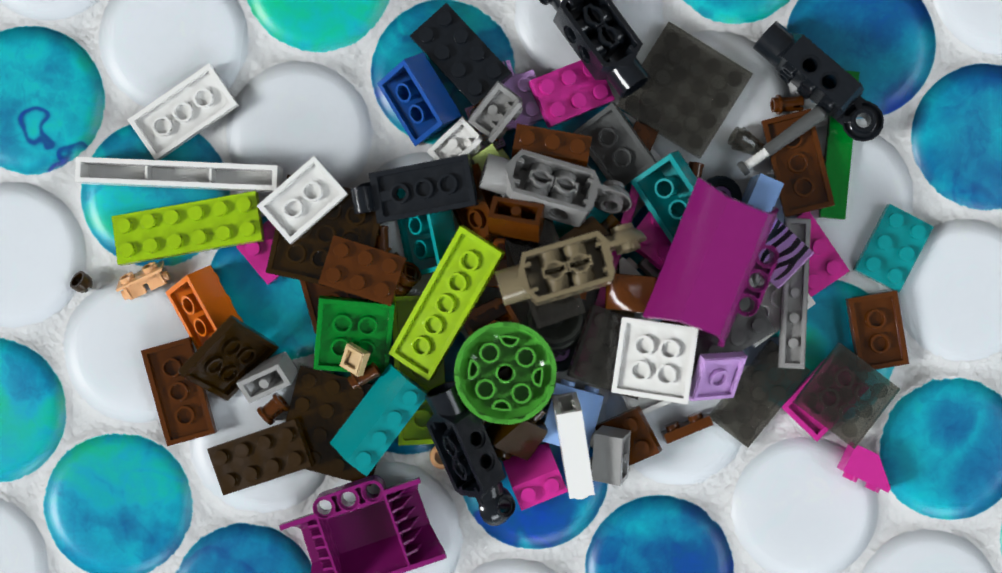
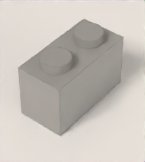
[590,425,631,486]

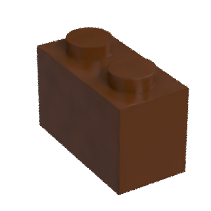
[488,196,544,242]

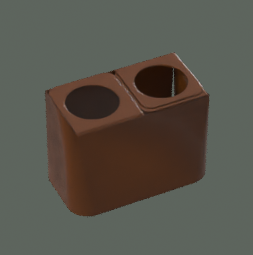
[605,273,658,313]

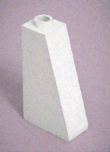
[552,392,595,499]

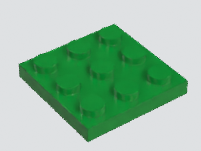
[313,295,395,374]

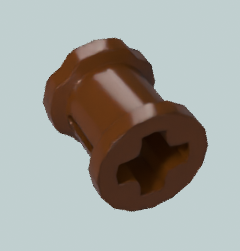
[257,392,290,425]

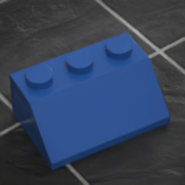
[377,52,462,146]

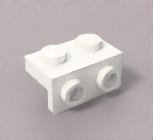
[427,116,483,160]

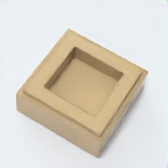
[340,342,370,377]

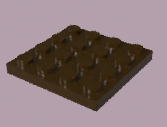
[266,174,381,285]
[285,365,378,487]

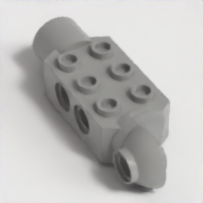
[479,149,632,228]

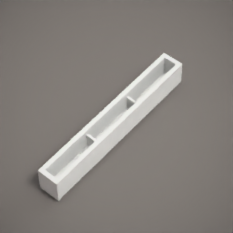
[75,157,283,192]

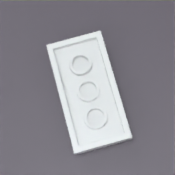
[127,64,239,160]

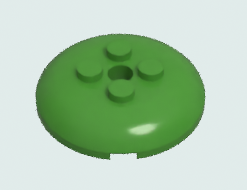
[454,322,557,425]

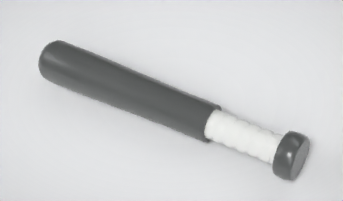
[737,106,826,176]

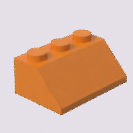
[165,265,243,350]

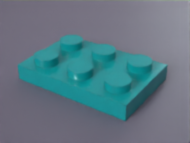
[853,204,934,292]

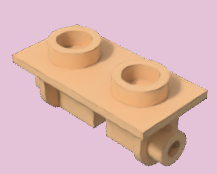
[116,260,171,300]

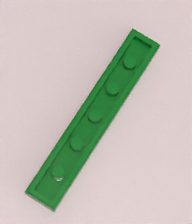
[819,71,860,220]

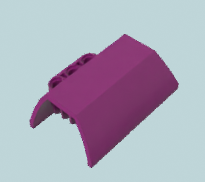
[643,177,779,348]
[279,475,447,573]

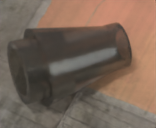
[728,127,765,155]

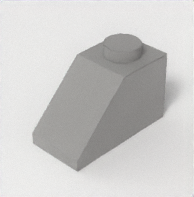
[236,351,298,403]

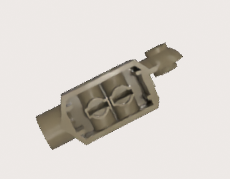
[495,223,647,306]

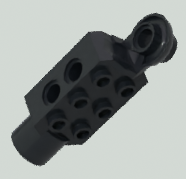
[539,0,650,98]
[753,21,884,142]
[425,381,516,526]

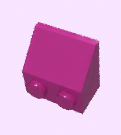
[502,442,568,511]

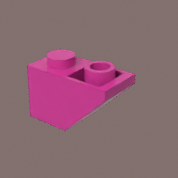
[837,441,891,493]

